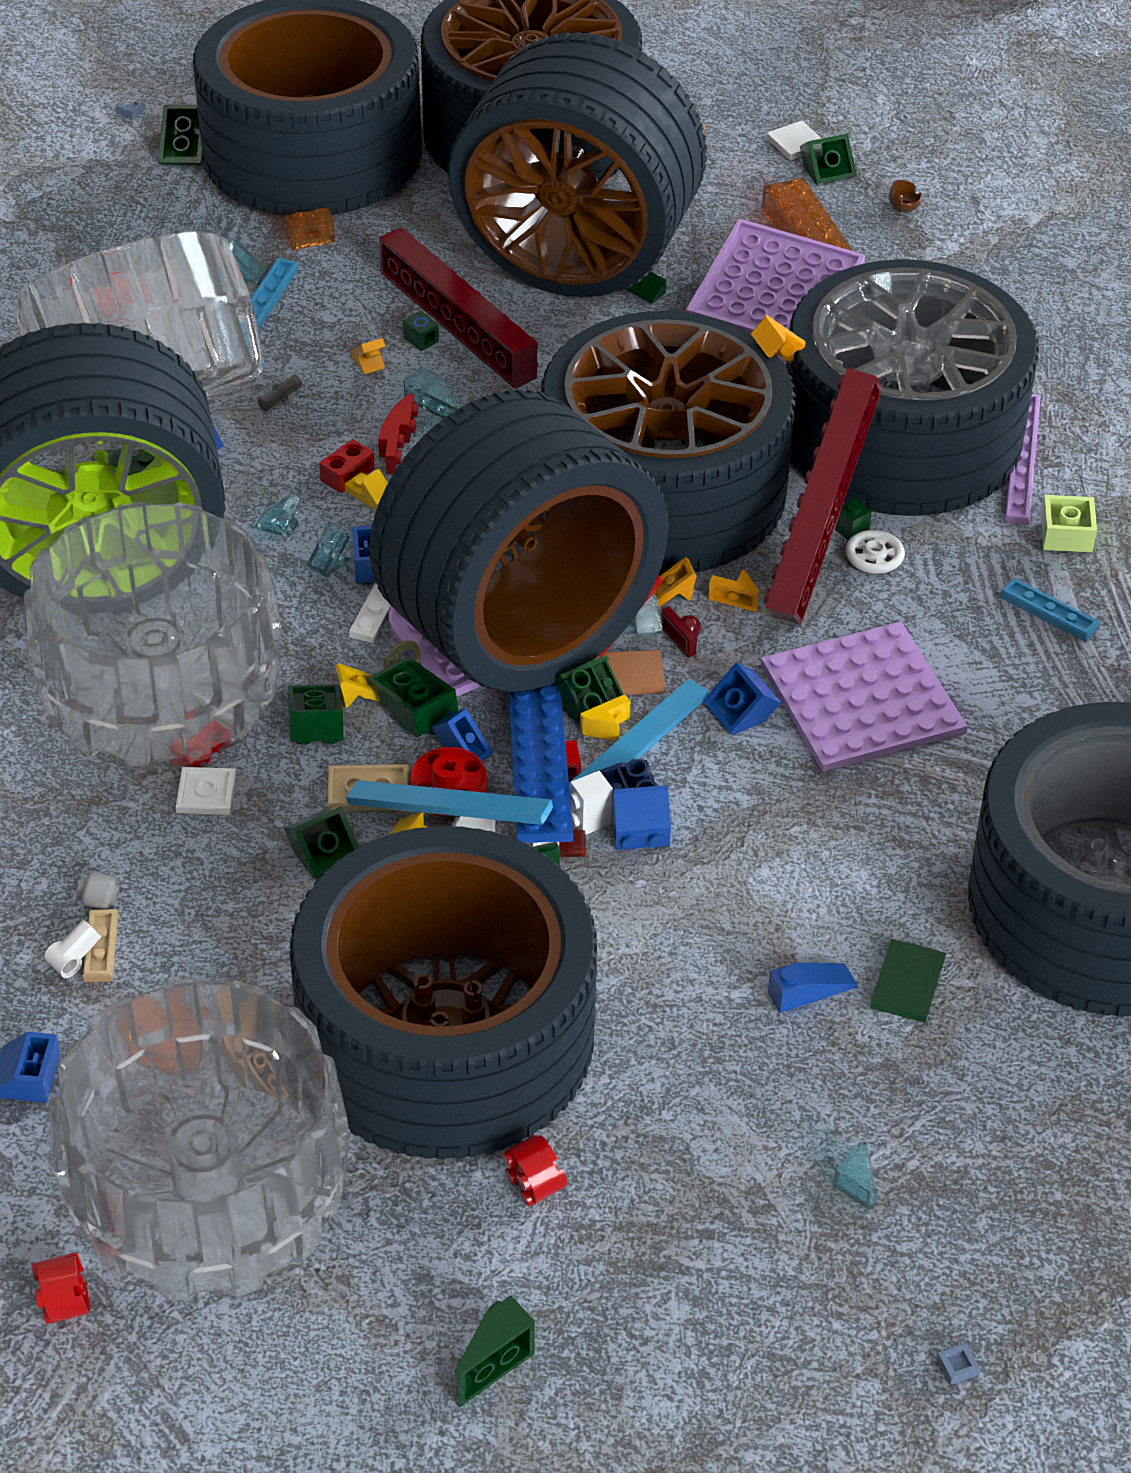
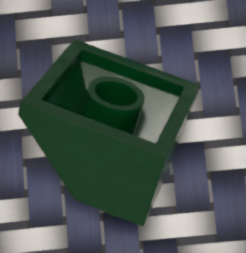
[800,133,857,184]

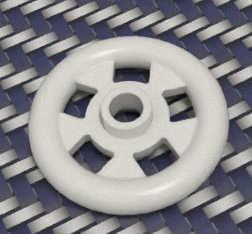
[845,530,905,574]

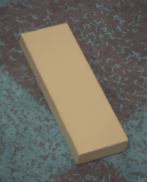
[83,909,119,982]

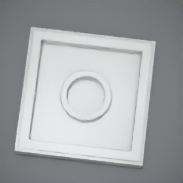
[766,121,822,161]
[176,767,236,815]

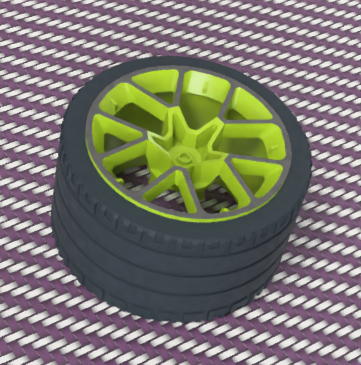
[0,323,225,609]

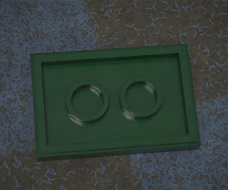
[870,939,946,1023]

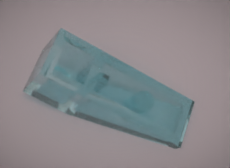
[404,367,461,419]

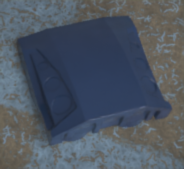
[596,759,658,808]

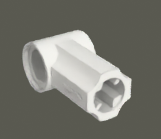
[44,920,102,978]

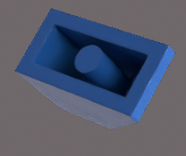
[432,709,493,761]

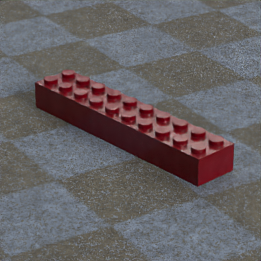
[379,227,538,389]
[764,368,882,625]

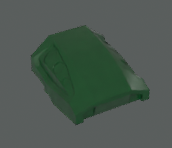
[557,655,624,725]

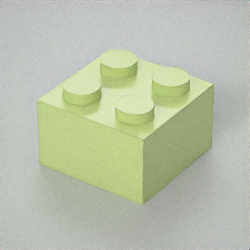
[1041,495,1097,552]

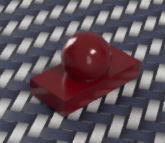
[660,606,701,658]

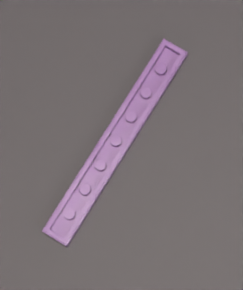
[1004,394,1041,525]

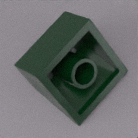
[284,806,359,878]

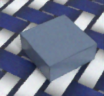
[937,1343,980,1385]

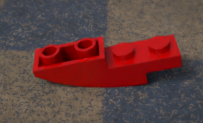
[378,393,418,474]

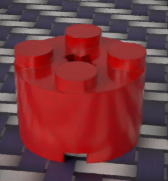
[502,1134,567,1207]
[32,1252,90,1324]

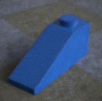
[768,963,857,1013]

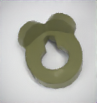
[383,640,422,669]

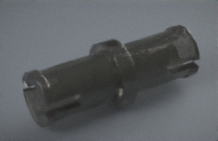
[257,374,302,411]

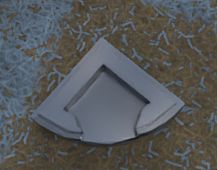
[115,101,146,120]

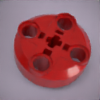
[410,747,488,817]

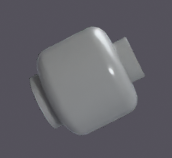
[77,871,121,910]

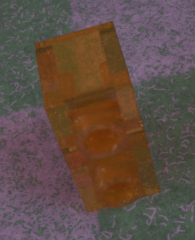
[285,208,335,250]

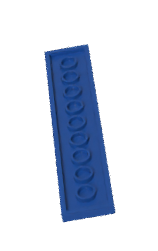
[508,682,573,843]

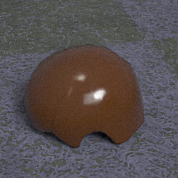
[889,180,922,212]

